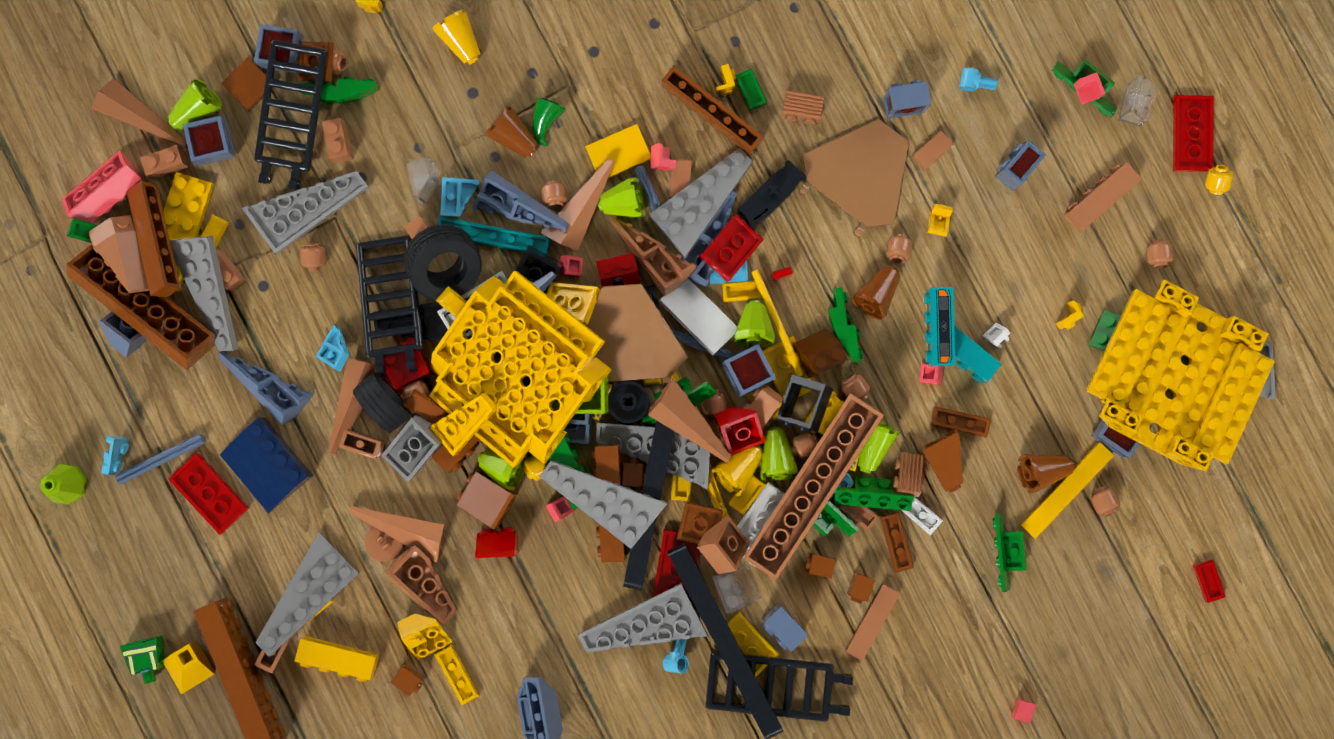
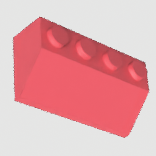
[62,150,143,224]

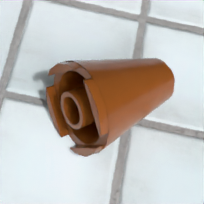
[484,105,538,158]
[852,266,900,320]
[1017,454,1075,493]

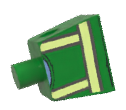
[120,635,164,684]

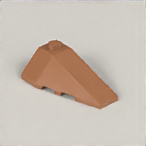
[89,215,149,293]
[383,545,457,626]

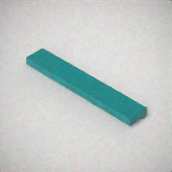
[437,216,551,255]

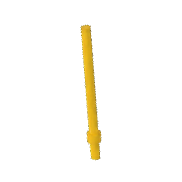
[751,269,805,377]

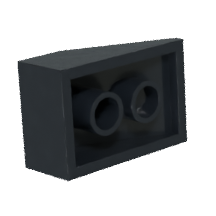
[514,245,562,294]

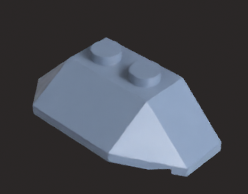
[517,677,563,739]

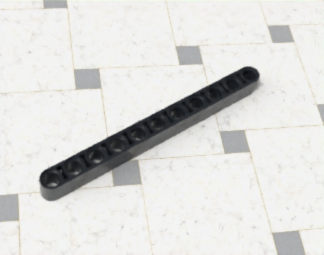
[623,382,683,591]
[667,542,784,739]

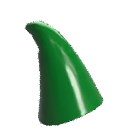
[532,97,567,147]

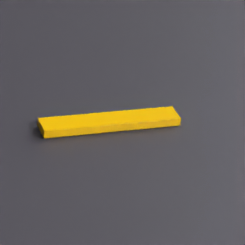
[1020,442,1114,539]

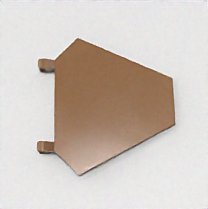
[799,119,909,238]
[587,284,688,384]

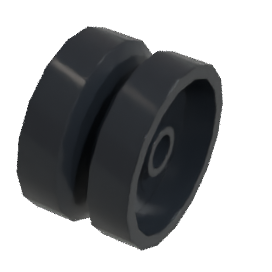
[608,381,650,424]

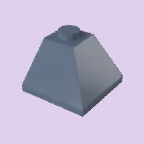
[99,312,146,357]

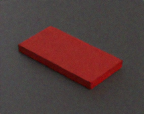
[1173,95,1214,172]
[168,452,250,535]
[653,529,699,600]

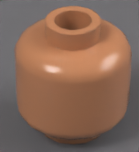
[332,49,348,75]
[541,180,567,210]
[886,234,913,264]
[1146,239,1174,269]
[300,243,326,271]
[842,373,870,401]
[401,380,431,402]
[701,389,728,418]
[791,433,818,460]
[1091,487,1120,517]

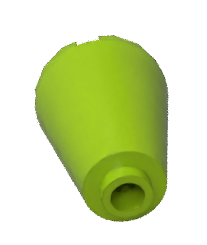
[168,78,222,130]
[857,422,900,474]
[760,427,799,481]

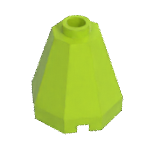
[598,178,646,217]
[734,300,775,348]
[478,449,527,490]
[40,464,87,504]

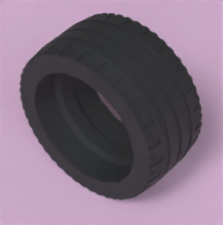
[353,372,412,433]

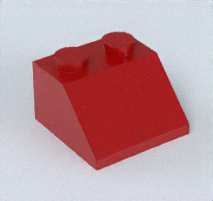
[596,253,641,287]
[714,407,766,455]
[475,527,519,559]

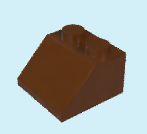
[792,328,849,378]

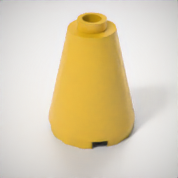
[432,9,480,65]
[711,445,763,497]

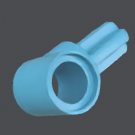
[959,68,998,92]
[663,639,689,673]

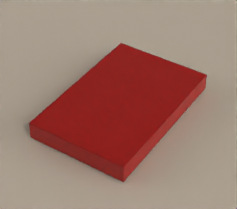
[699,214,764,282]

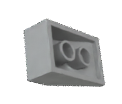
[381,415,443,482]

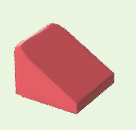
[558,255,583,277]
[919,363,944,385]
[546,496,575,522]
[1011,698,1036,723]

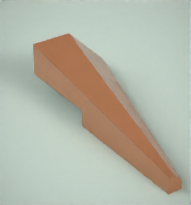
[91,79,188,148]
[540,158,614,252]
[609,215,696,296]
[328,358,383,454]
[648,378,731,463]
[349,506,445,562]

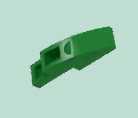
[299,76,380,104]
[828,287,863,364]

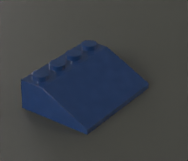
[220,417,313,513]

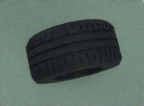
[404,224,482,300]

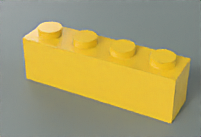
[295,636,380,682]

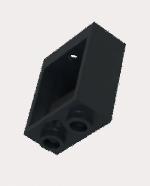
[777,374,833,434]

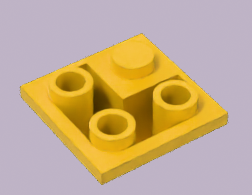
[397,614,453,660]
[162,640,216,694]

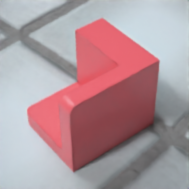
[1073,72,1105,105]
[650,143,676,171]

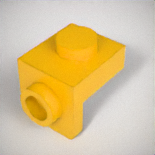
[355,0,383,13]
[715,64,736,96]
[928,204,953,237]
[1056,300,1084,330]

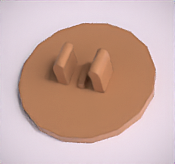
[365,527,403,562]

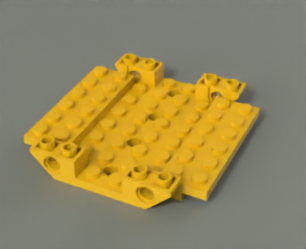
[429,271,612,468]
[1086,279,1275,471]

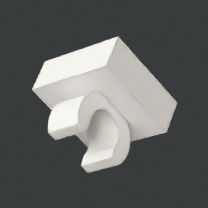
[983,323,1010,348]

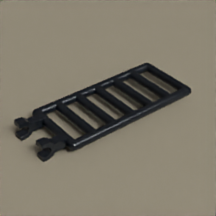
[254,40,328,190]
[356,235,423,377]
[705,651,853,722]

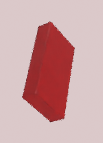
[1193,560,1226,603]

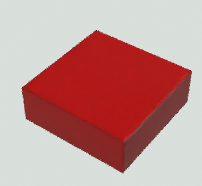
[771,267,793,282]

